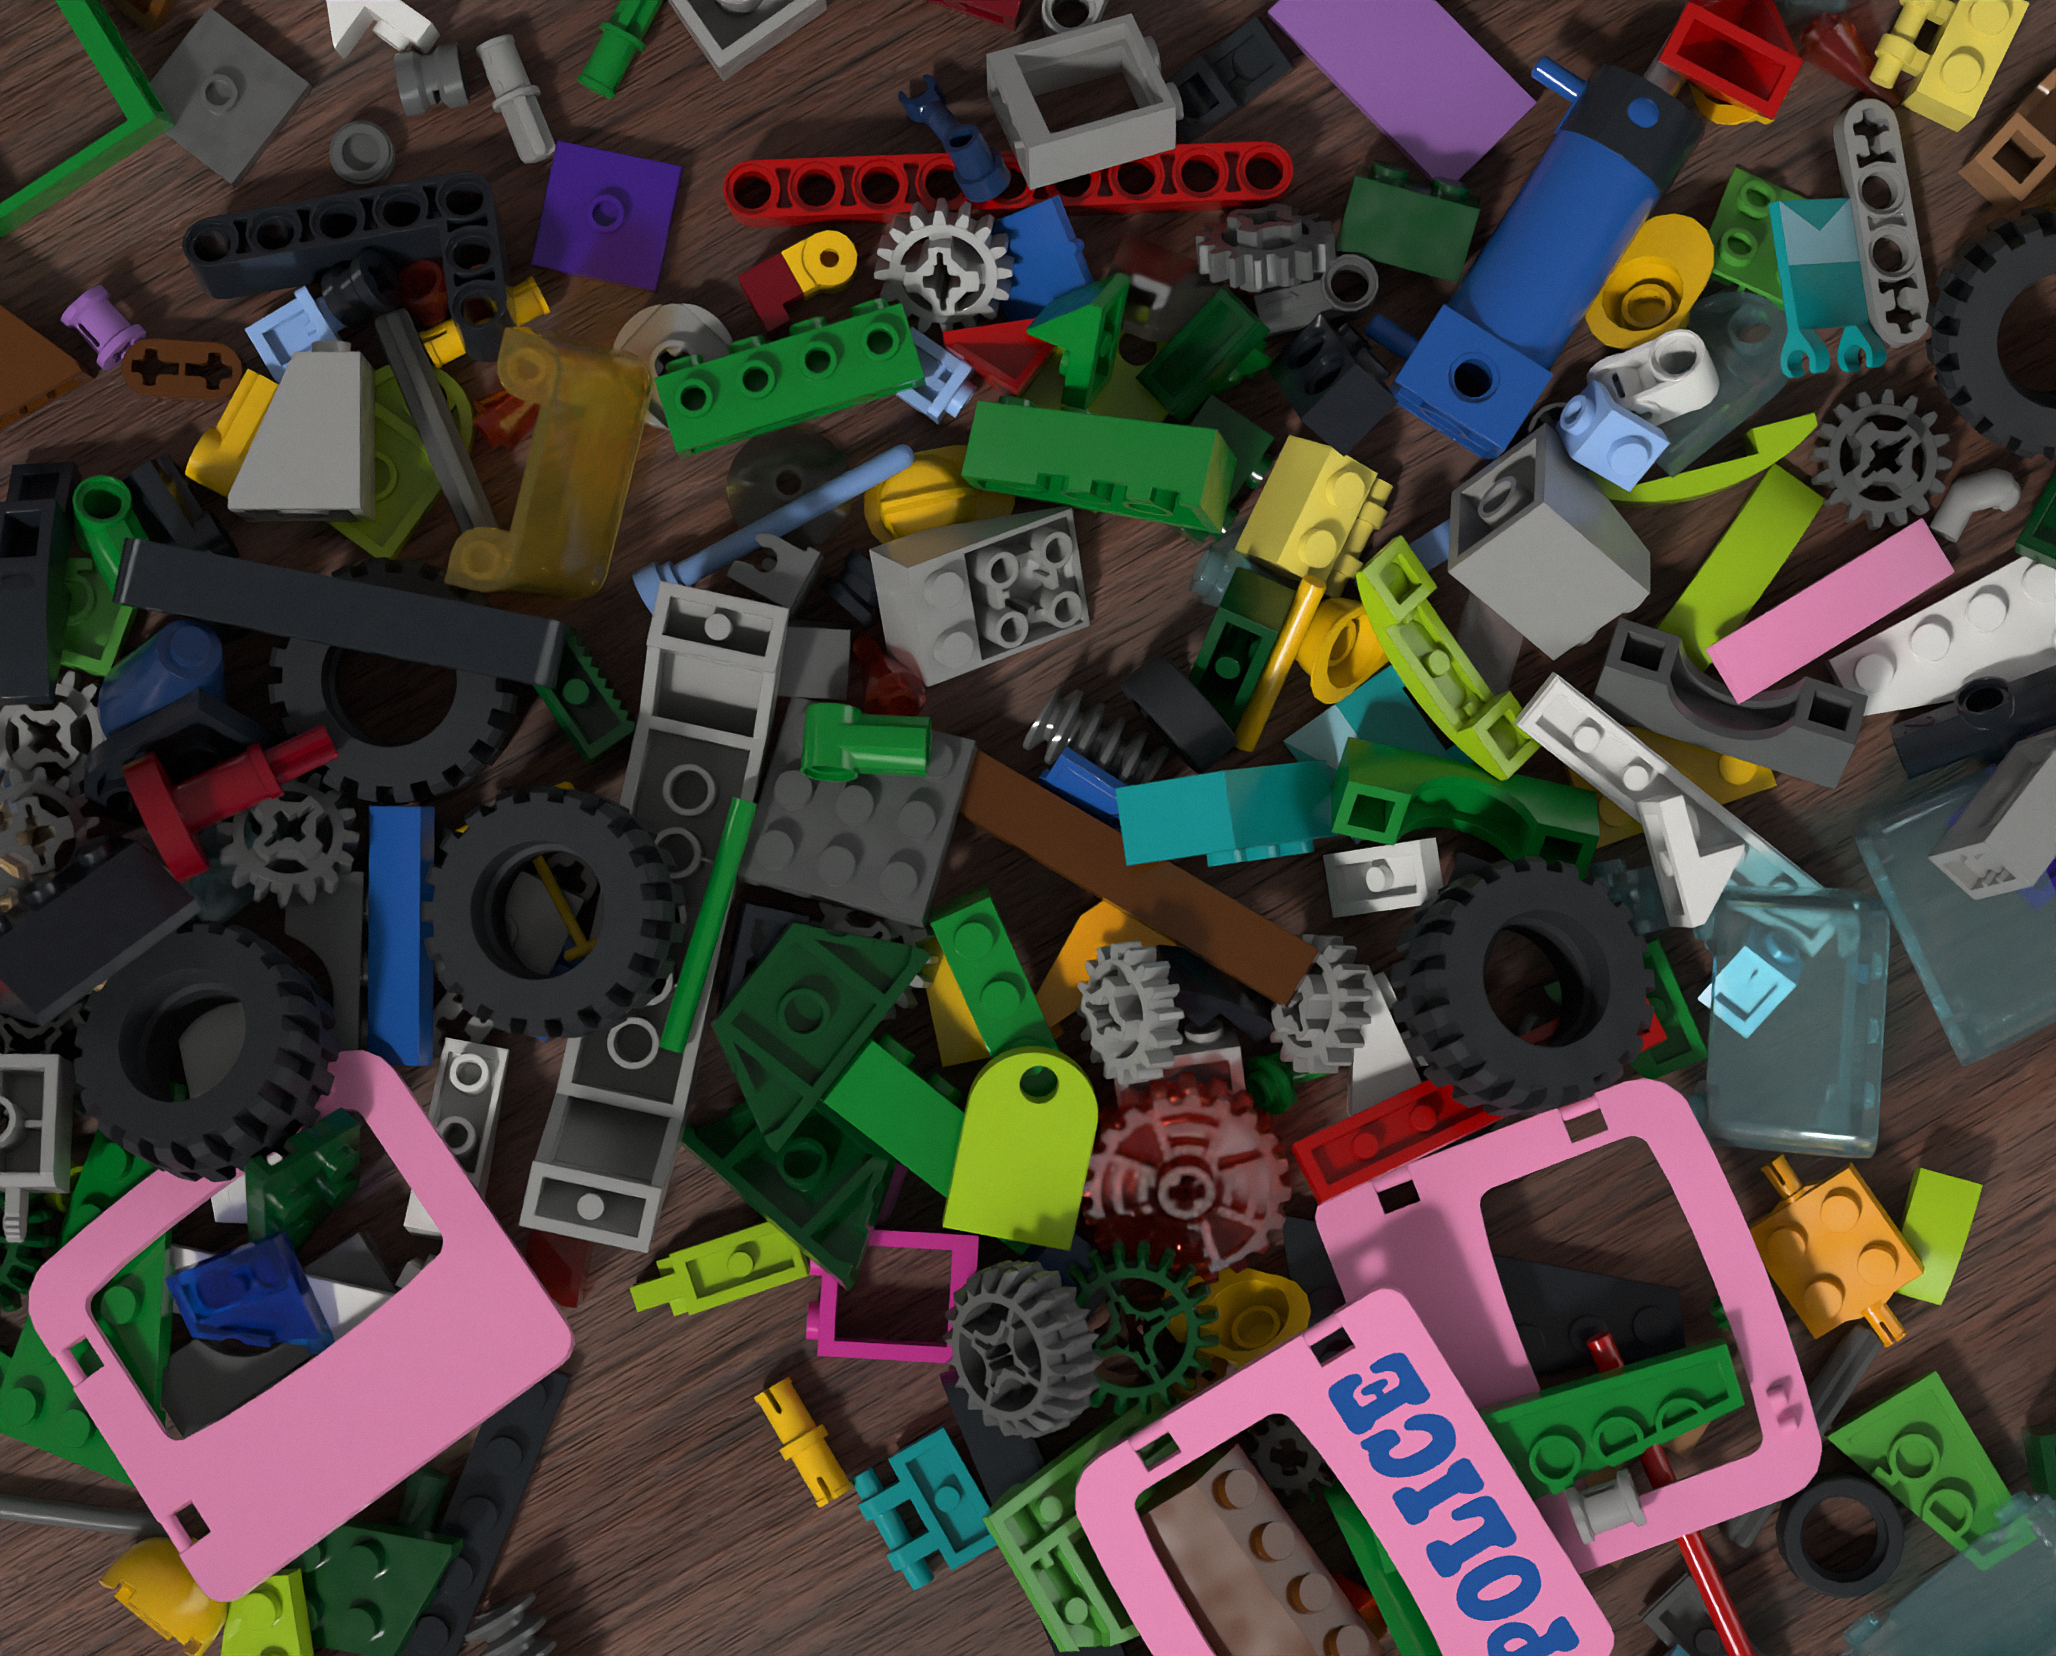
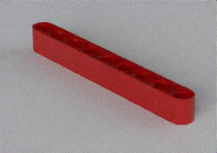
[723,141,1293,228]

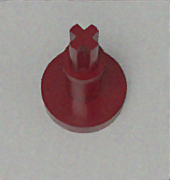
[122,723,339,884]

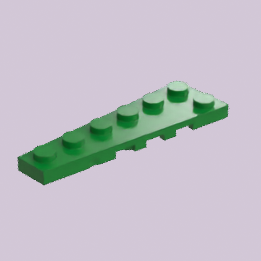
[1371,1337,1745,1574]

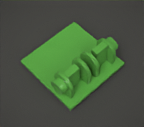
[1708,167,1808,312]

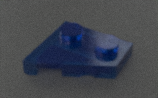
[165,1230,335,1354]

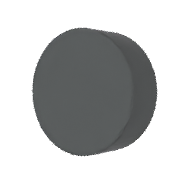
[329,121,396,188]

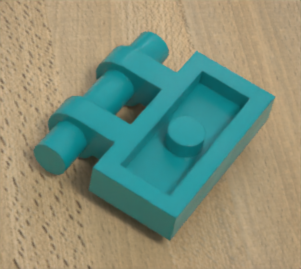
[850,1425,997,1591]

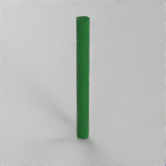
[659,797,758,1054]

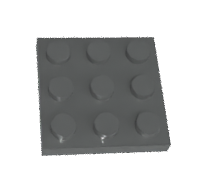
[737,697,977,928]

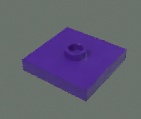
[531,140,683,294]

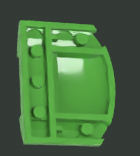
[982,1392,1214,1652]

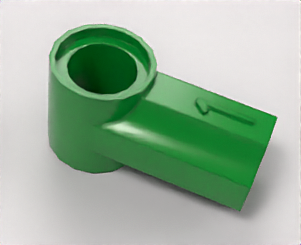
[73,475,149,609]
[800,703,932,782]

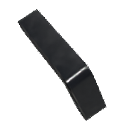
[182,171,518,362]

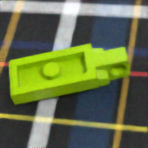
[630,1221,810,1316]

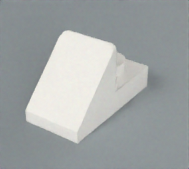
[326,0,440,59]
[1636,795,1745,928]
[1323,837,1443,918]

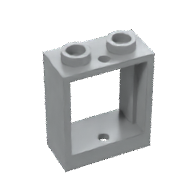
[986,13,1183,190]
[1927,729,2056,900]

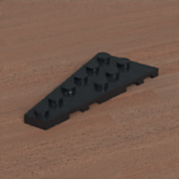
[1279,1213,1686,1374]

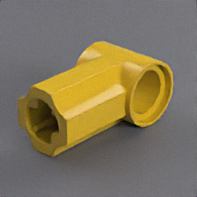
[185,369,279,499]

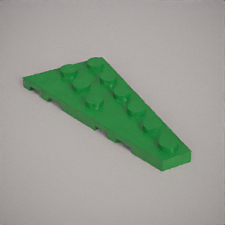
[0,1079,187,1488]

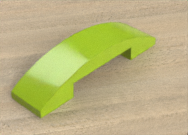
[1587,413,1818,508]
[1654,463,1825,673]
[1355,535,1542,781]

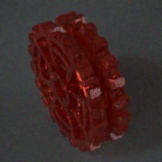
[1081,1072,1291,1285]

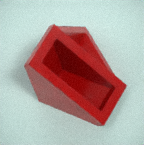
[1657,0,1804,120]
[943,318,1059,398]

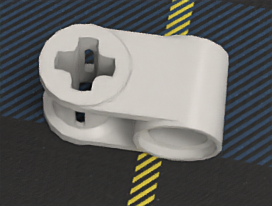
[1586,329,1720,426]

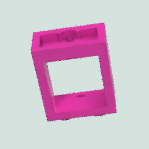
[806,1225,980,1363]

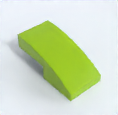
[1894,1166,1983,1305]

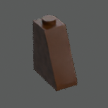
[0,303,95,432]

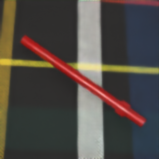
[1586,1331,1756,1656]

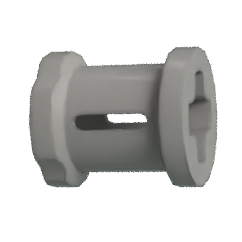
[1565,1468,1647,1544]

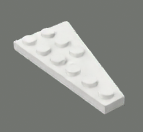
[1824,556,2056,716]

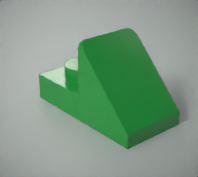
[1026,272,1130,410]

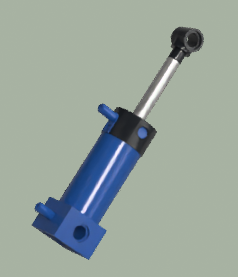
[1365,37,1705,464]

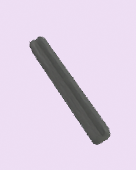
[373,308,501,550]
[1719,1323,1883,1548]

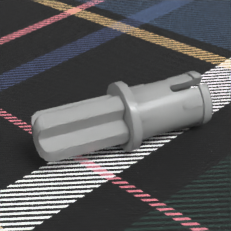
[476,34,556,164]

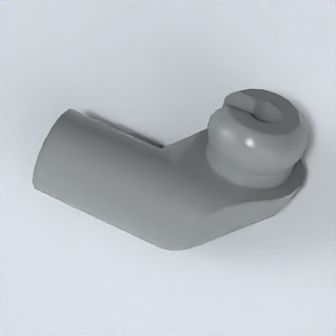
[1928,468,2021,543]

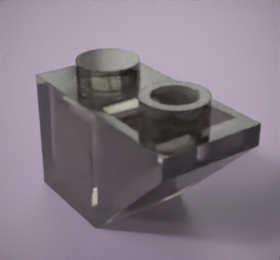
[1107,232,1240,342]

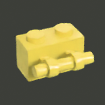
[1869,0,2030,132]
[1234,435,1393,598]

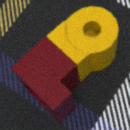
[737,230,858,340]

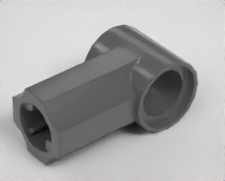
[1252,254,1379,339]

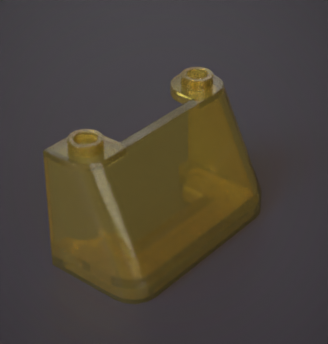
[444,327,654,601]

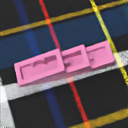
[1705,518,1955,704]

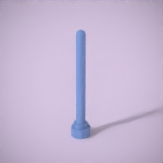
[632,444,914,614]

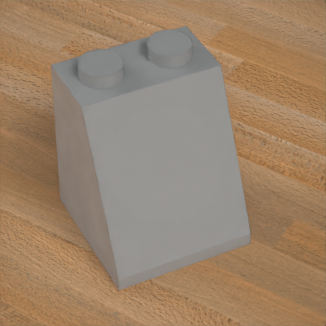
[228,341,375,522]
[1448,423,1650,660]

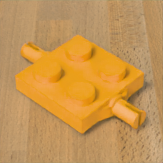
[1748,1153,1925,1347]

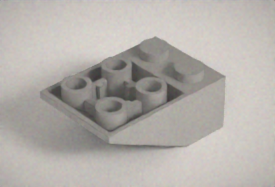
[869,506,1090,687]

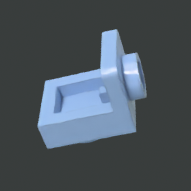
[245,285,346,384]
[895,327,978,425]
[1556,380,1670,492]

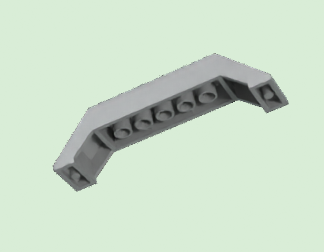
[519,581,790,1253]

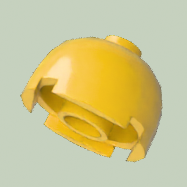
[99,1537,228,1656]

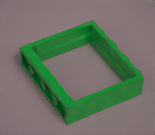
[0,0,175,239]

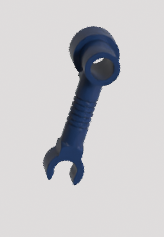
[898,75,1011,202]

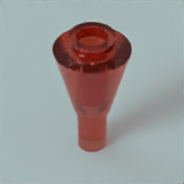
[1799,10,1903,109]
[471,354,582,452]
[853,635,927,717]

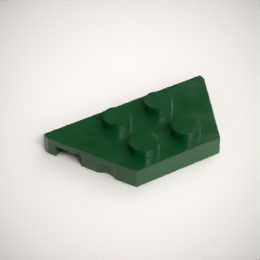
[710,921,932,1153]
[681,1098,897,1291]
[244,1107,360,1268]
[282,1518,463,1656]

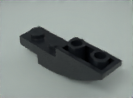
[0,461,82,706]

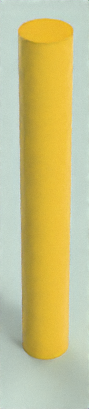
[1234,575,1327,752]

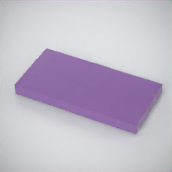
[1267,0,1537,183]

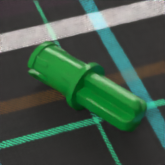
[576,0,664,100]

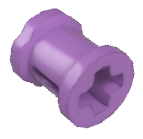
[60,285,147,370]

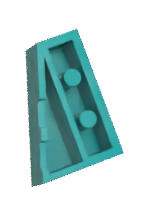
[1115,760,1337,867]

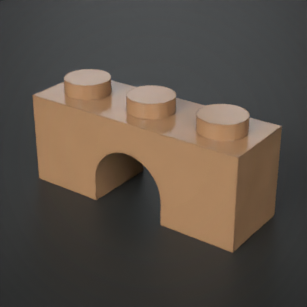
[1957,65,2056,215]

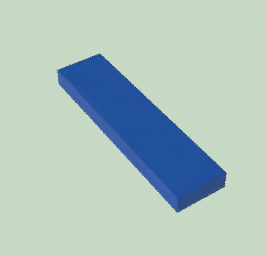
[367,806,435,1066]

